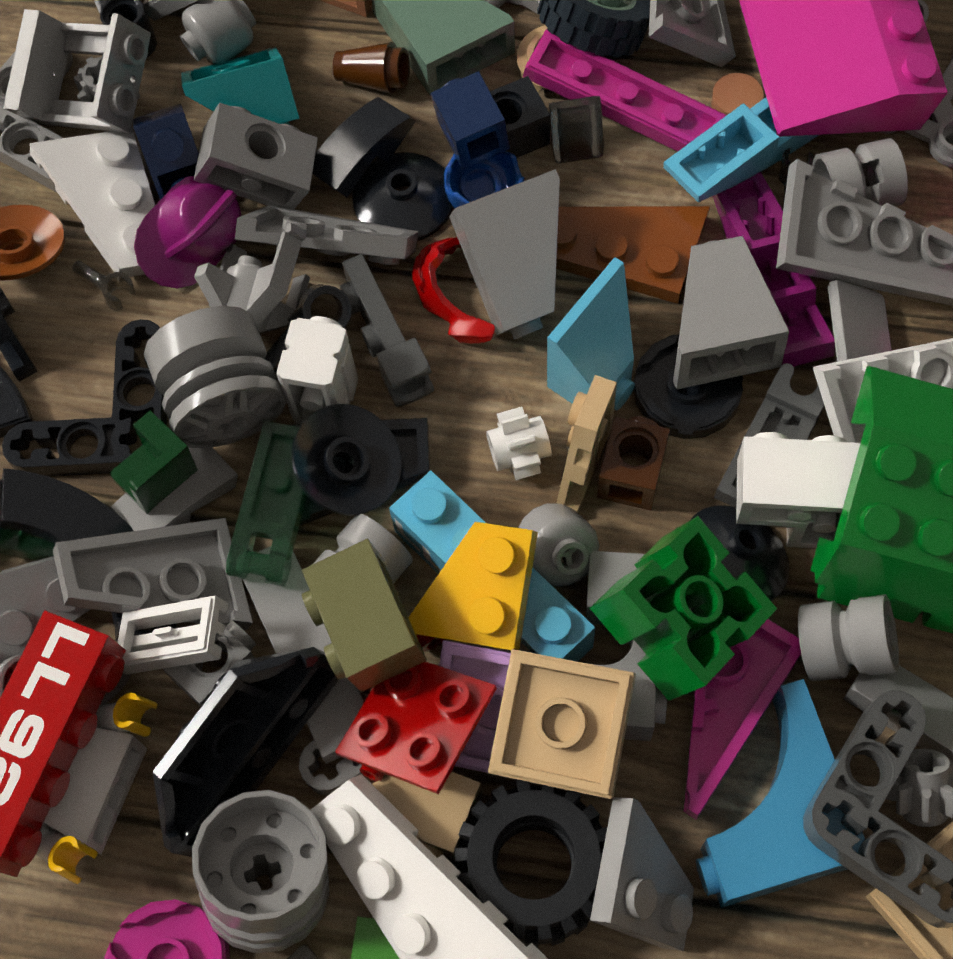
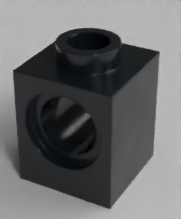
[490,76,550,158]

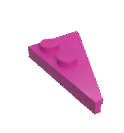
[683,619,801,820]

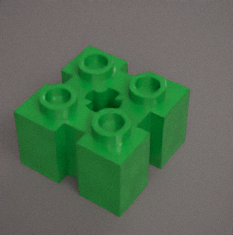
[589,516,777,701]

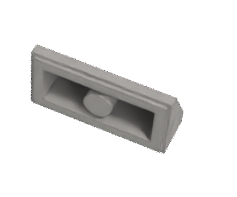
[828,280,892,362]
[843,665,953,761]

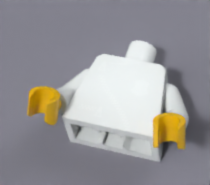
[36,692,158,884]

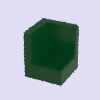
[111,410,198,514]

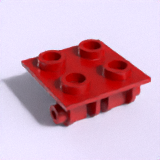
[335,661,497,795]

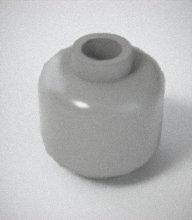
[180,0,256,65]
[518,503,599,586]

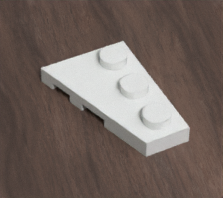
[29,128,155,279]

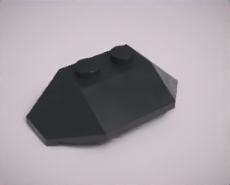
[153,647,338,857]

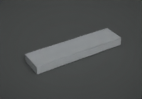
[237,539,364,764]

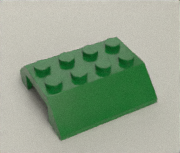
[810,366,953,634]

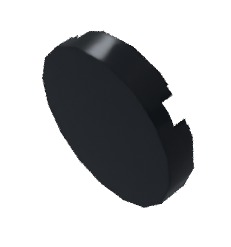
[634,334,743,439]

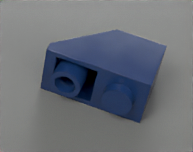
[133,103,199,200]

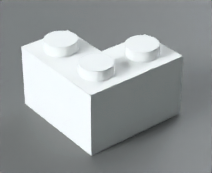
[736,432,860,548]

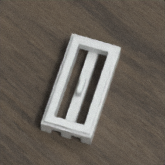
[117,595,228,674]

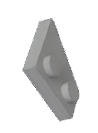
[590,797,694,951]

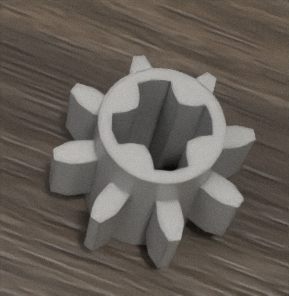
[886,749,953,827]

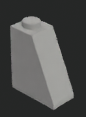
[449,169,560,340]
[673,236,789,389]

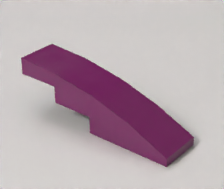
[713,171,835,367]

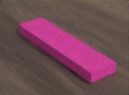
[523,29,727,151]

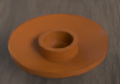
[0,205,65,281]

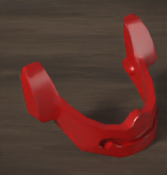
[412,237,495,344]

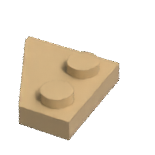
[556,375,617,513]

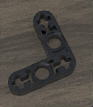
[2,319,167,477]

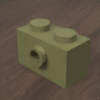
[301,538,427,692]

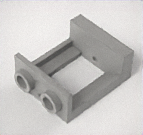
[3,9,151,133]

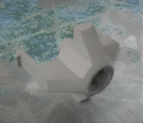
[194,222,310,333]

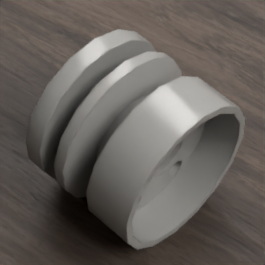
[144,306,286,448]
[192,790,330,954]

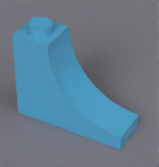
[696,679,865,908]

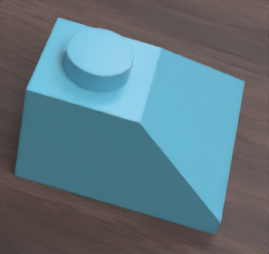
[547,257,635,411]

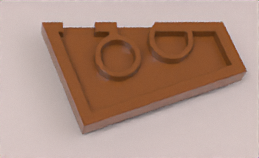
[556,206,710,304]

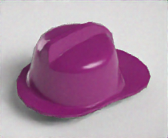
[134,176,242,289]

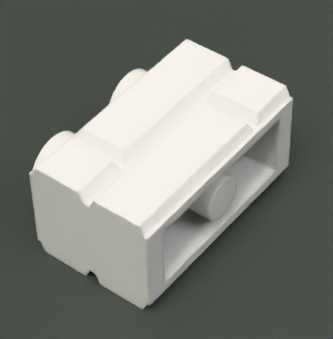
[276,316,358,424]

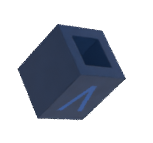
[431,71,510,170]

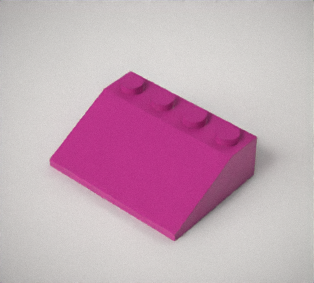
[739,0,948,137]

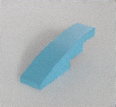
[663,97,818,202]

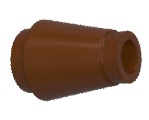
[333,42,410,93]

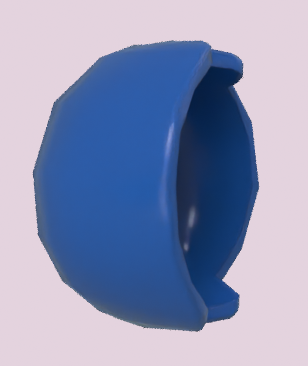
[444,151,525,208]

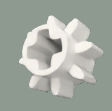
[486,407,552,480]

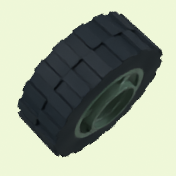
[537,0,650,57]

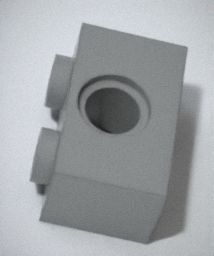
[193,103,318,210]

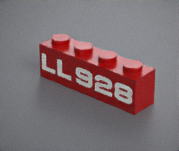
[0,610,126,877]

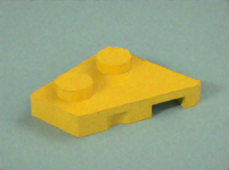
[409,522,538,650]

